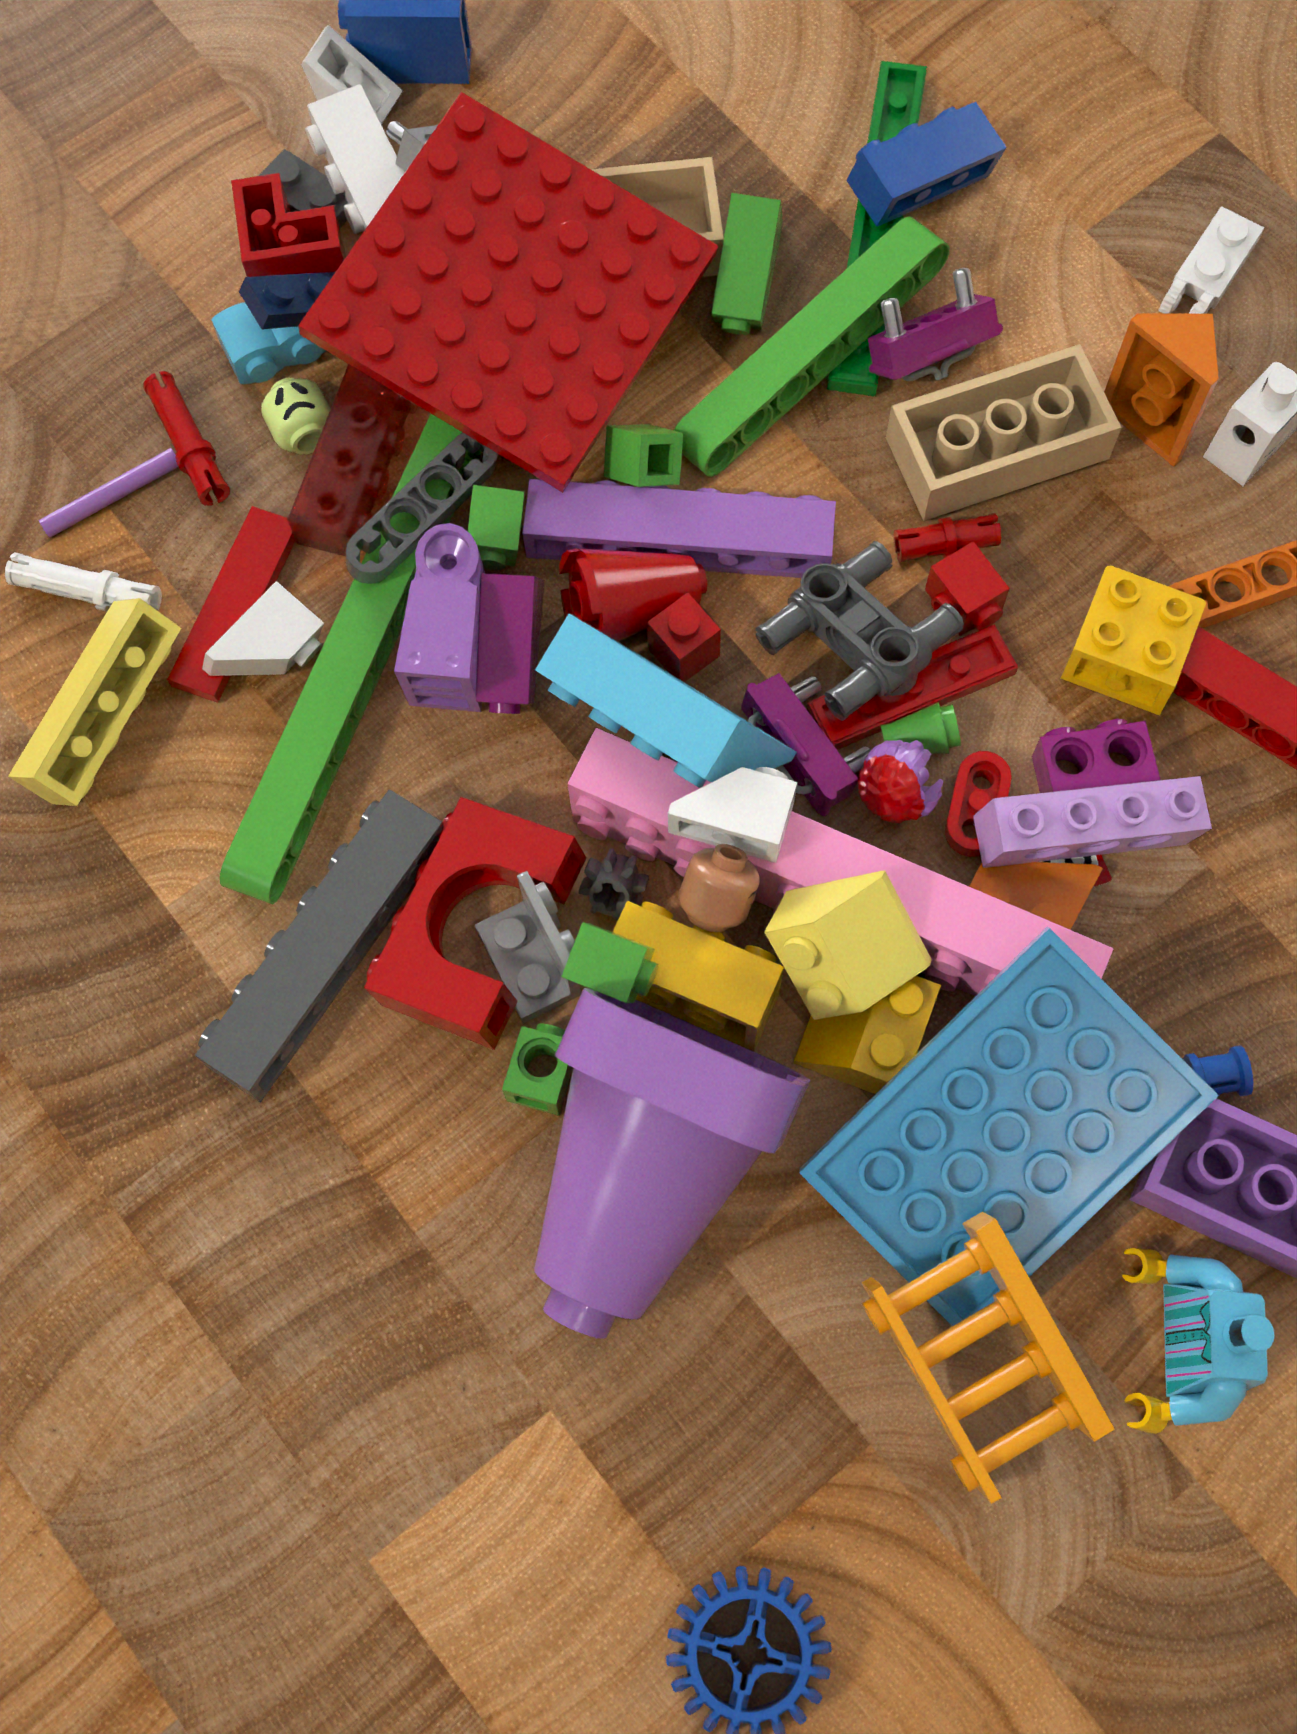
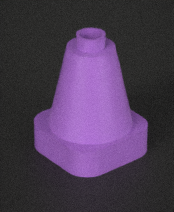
[534,988,810,1338]

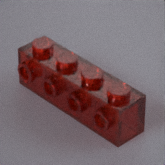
[287,364,418,557]

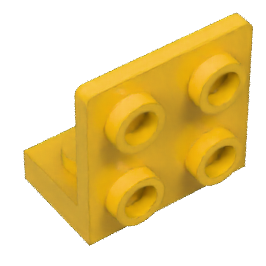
[1061,565,1206,716]

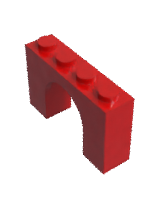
[364,797,587,1050]

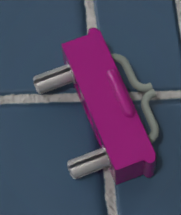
[868,268,1003,381]
[741,673,870,816]

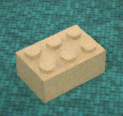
[591,157,724,277]

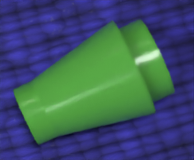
[881,702,961,754]

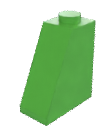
[711,193,783,335]

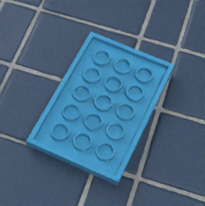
[799,926,1219,1326]

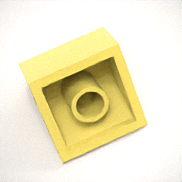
[764,870,932,1020]

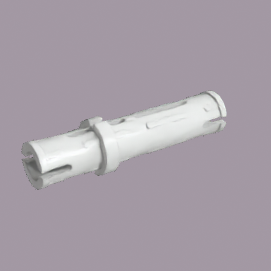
[5,552,162,611]

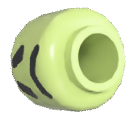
[262,378,335,455]

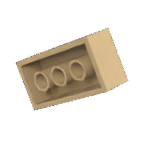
[886,344,1122,521]

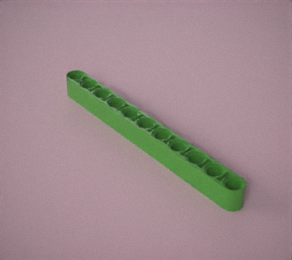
[220,414,481,904]

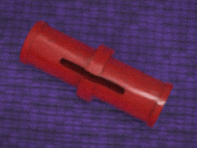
[893,513,1001,562]

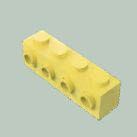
[8,598,182,806]

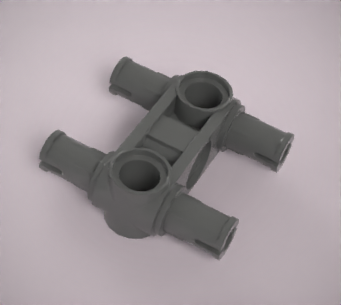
[755,541,964,721]

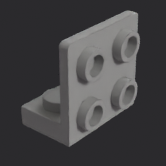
[475,871,581,1024]

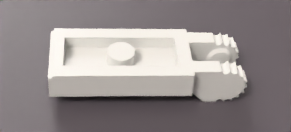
[1158,206,1264,314]

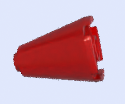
[559,548,707,642]

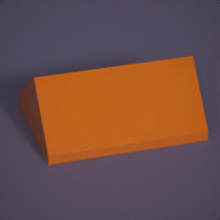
[1104,313,1219,467]

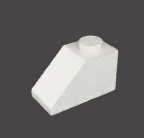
[202,581,324,676]
[668,767,797,863]

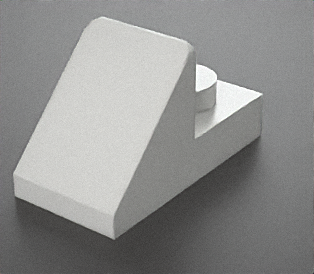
[301,25,403,124]

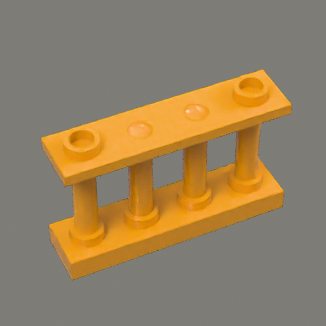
[861,1212,1115,1504]

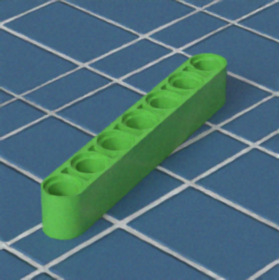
[673,216,950,477]

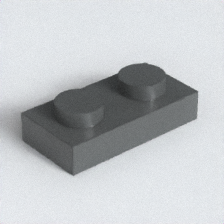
[258,149,348,228]

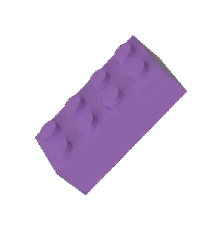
[1129,1098,1297,1278]

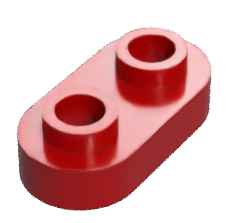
[945,751,1012,857]

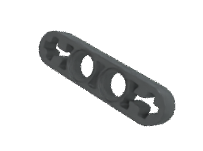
[346,433,497,584]

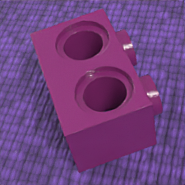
[1031,719,1161,793]

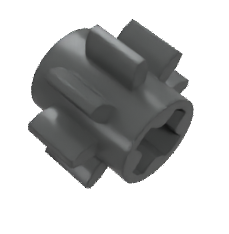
[578,849,649,920]

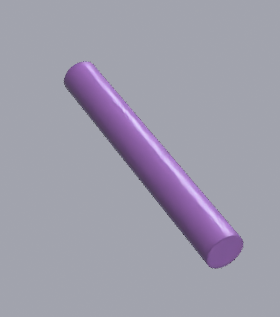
[38,448,179,538]

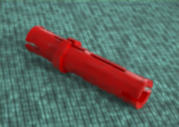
[143,371,230,506]

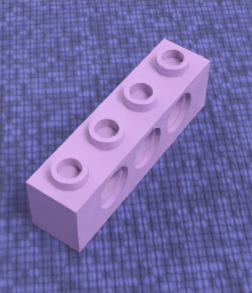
[973,776,1212,868]

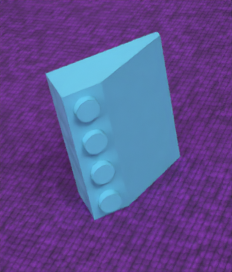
[535,614,797,788]

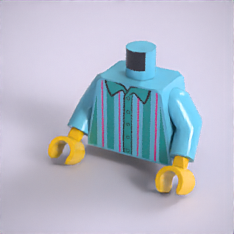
[1122,1248,1275,1434]

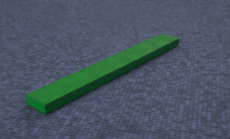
[827,61,927,397]

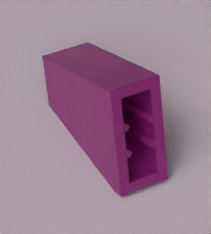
[476,573,544,714]

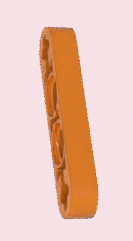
[1169,540,1297,628]

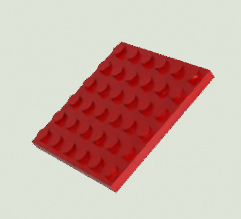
[298,92,718,492]

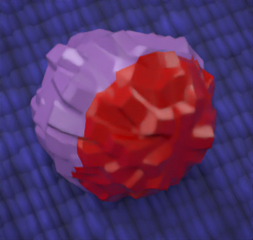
[857,739,943,824]

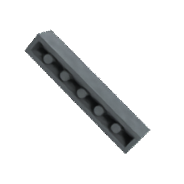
[195,789,444,1103]

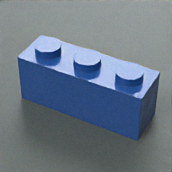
[846,102,1007,227]

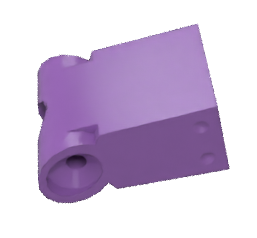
[394,523,485,712]

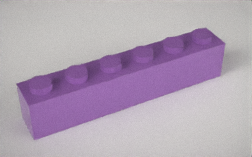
[523,479,836,578]

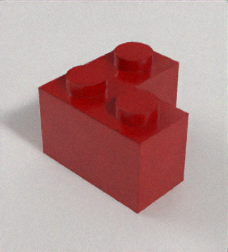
[231,173,346,277]

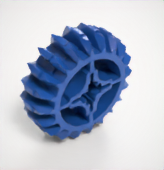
[666,1566,832,1734]

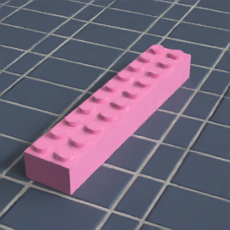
[567,728,1114,996]

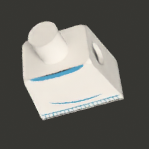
[1203,362,1297,486]

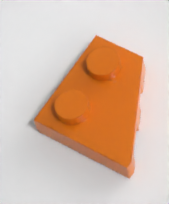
[969,862,1103,930]

